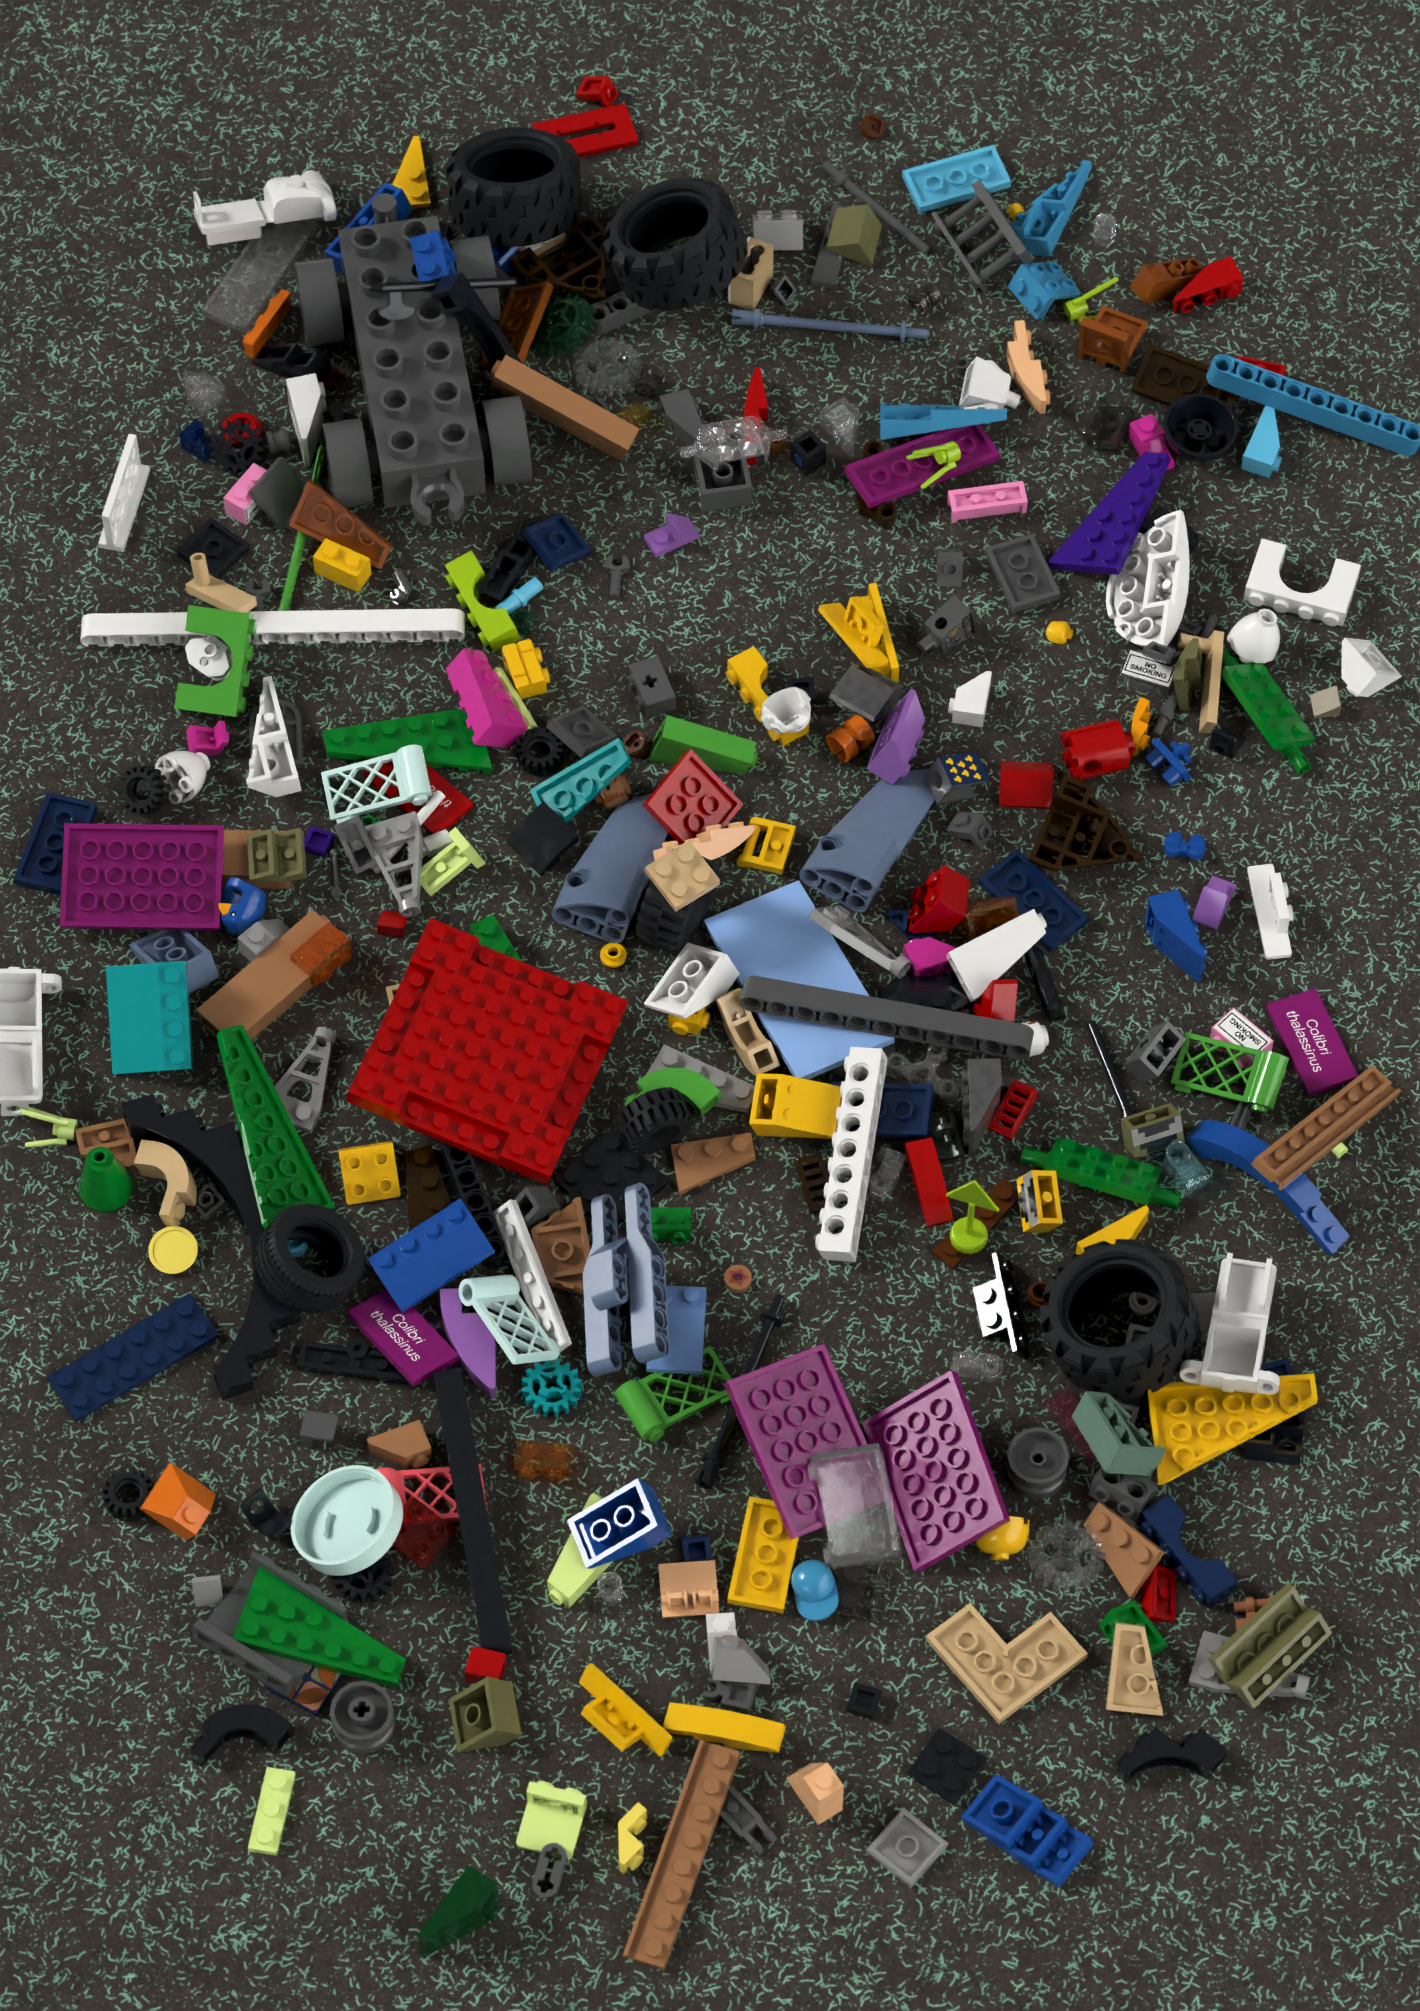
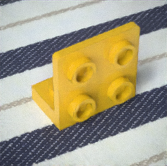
[338,1141,401,1205]

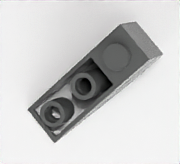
[660,389,714,453]

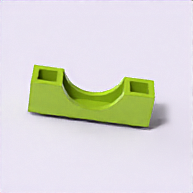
[445,550,521,652]

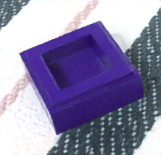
[304,826,336,858]

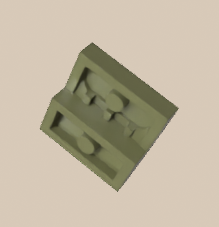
[1172,638,1204,711]
[247,828,307,883]

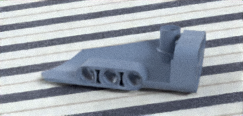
[799,769,935,913]
[551,793,668,944]

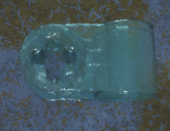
[1163,1141,1210,1196]

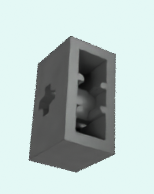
[626,656,676,718]
[1123,1021,1186,1083]

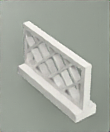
[98,434,150,552]

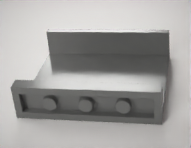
[193,1551,347,1697]

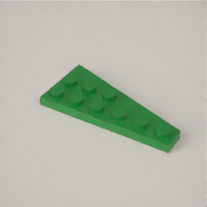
[322,708,492,774]
[233,1567,406,1689]

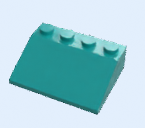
[106,961,193,1075]

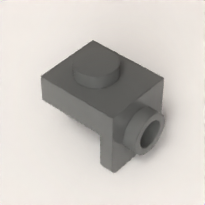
[946,811,993,850]

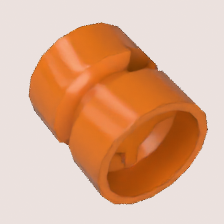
[826,715,875,763]

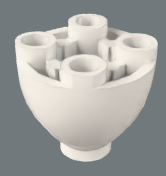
[1227,609,1280,664]
[155,751,210,804]

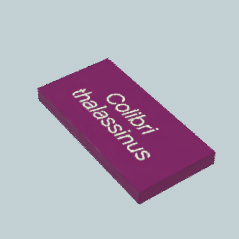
[1266,988,1358,1096]
[348,1289,459,1387]

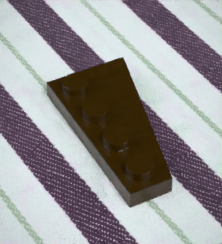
[405,1145,451,1231]

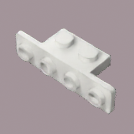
[1247,864,1293,960]

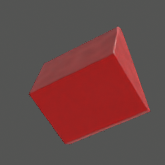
[999,761,1053,809]

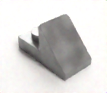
[334,815,378,874]

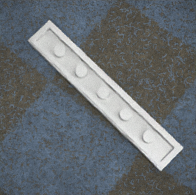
[493,1199,572,1352]

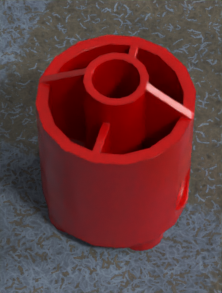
[1060,719,1135,781]

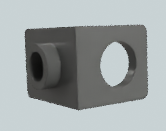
[934,549,963,587]

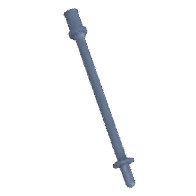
[731,309,930,343]

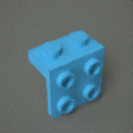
[1007,261,1081,320]

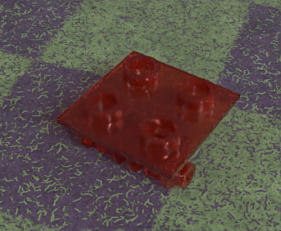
[392,1496,456,1570]

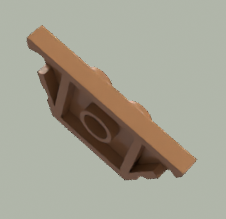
[531,1197,591,1296]

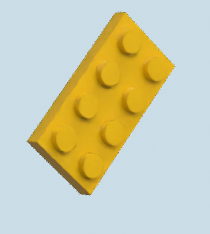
[727,1496,799,1614]

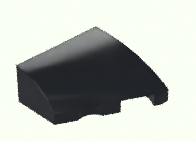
[1244,1412,1306,1464]

